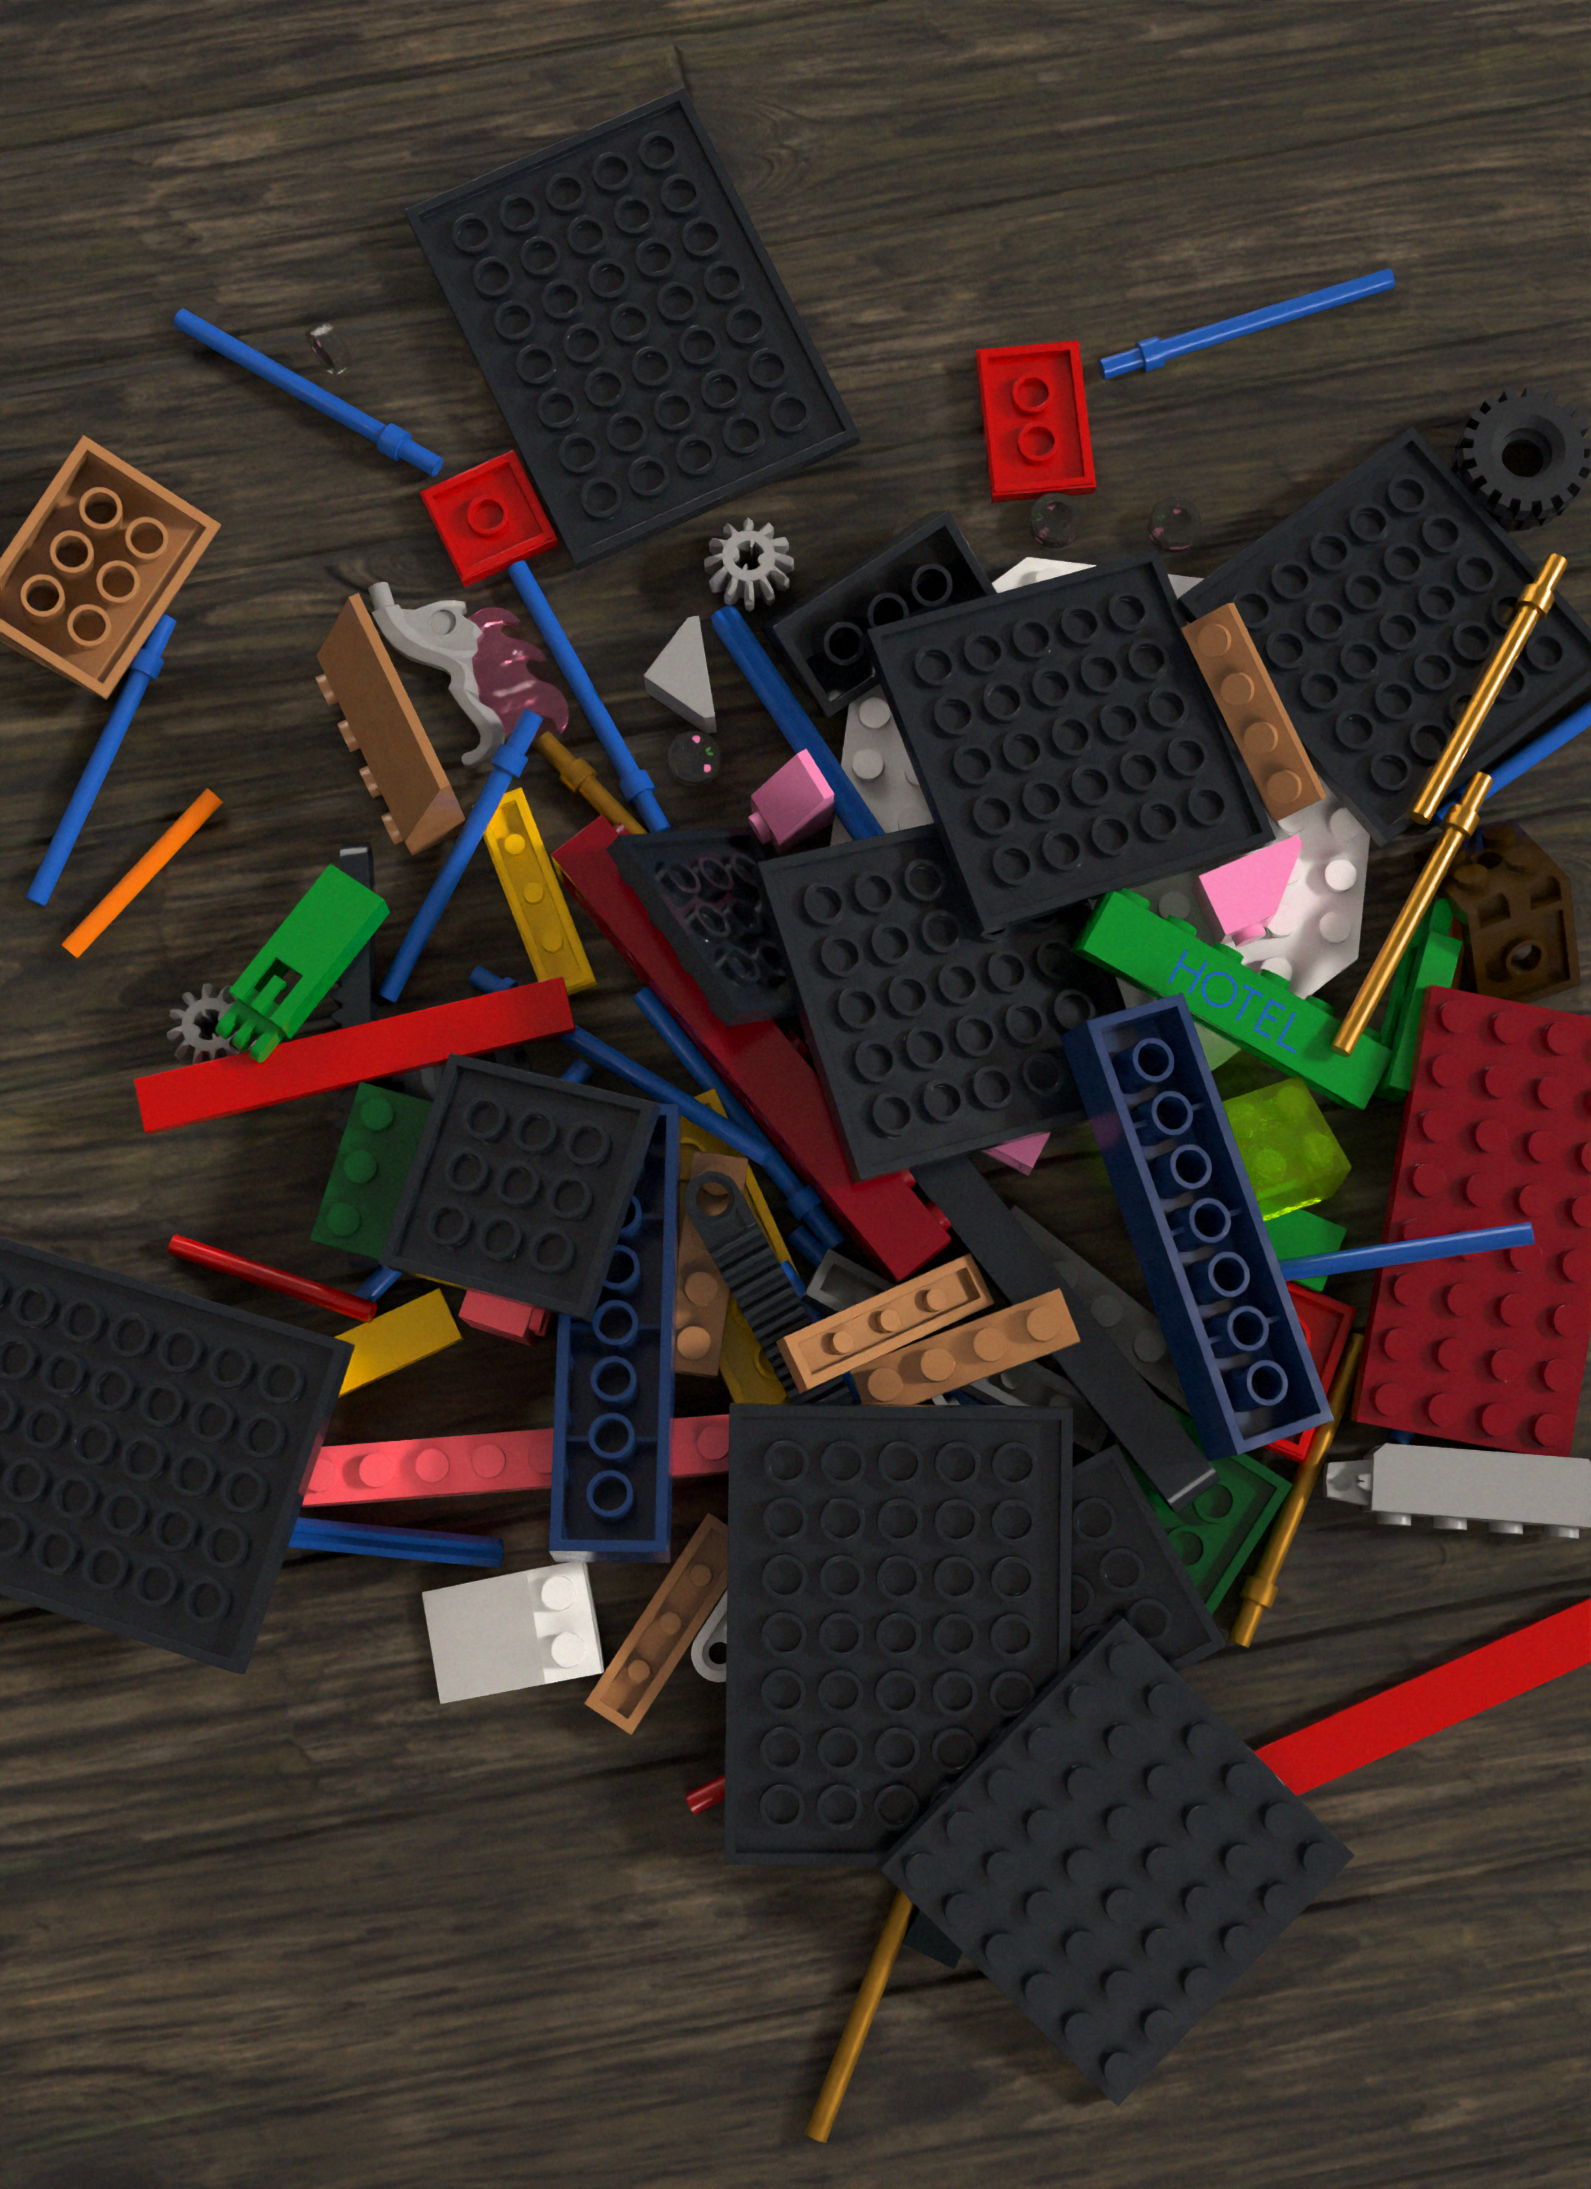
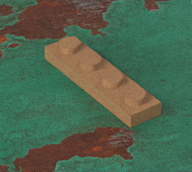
[1181,602,1327,822]
[675,1151,748,1379]
[776,1253,994,1394]
[850,1288,1080,1405]
[584,1513,728,1735]

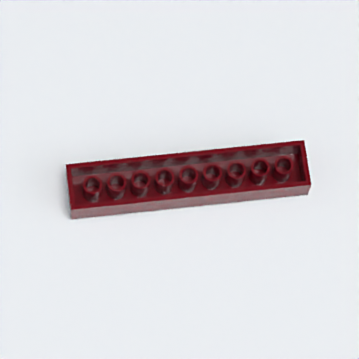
[550,814,952,1286]

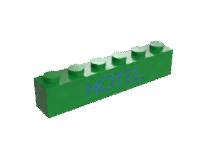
[1070,888,1394,1110]

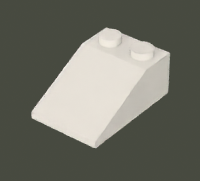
[422,1562,606,1704]

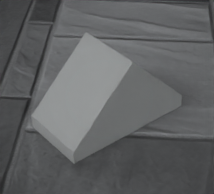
[644,615,717,734]

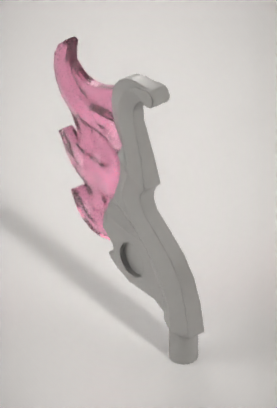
[368,582,569,769]

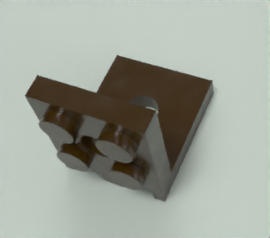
[1413,819,1581,1004]

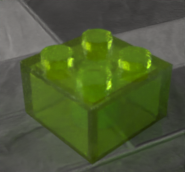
[1222,1075,1352,1221]

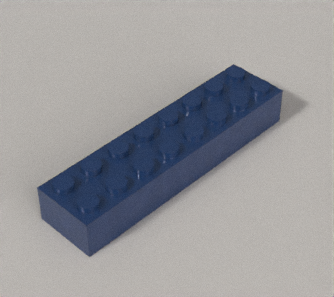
[1060,993,1334,1461]
[549,1104,682,1563]

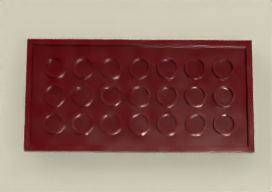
[1350,985,1591,1457]

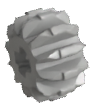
[704,518,794,612]
[167,984,257,1065]

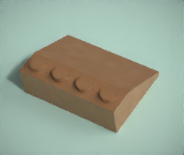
[0,435,221,700]
[315,593,466,856]

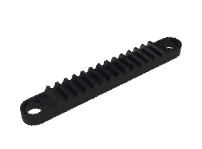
[331,842,380,1268]
[684,1171,858,1404]

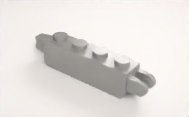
[1323,1443,1591,1539]

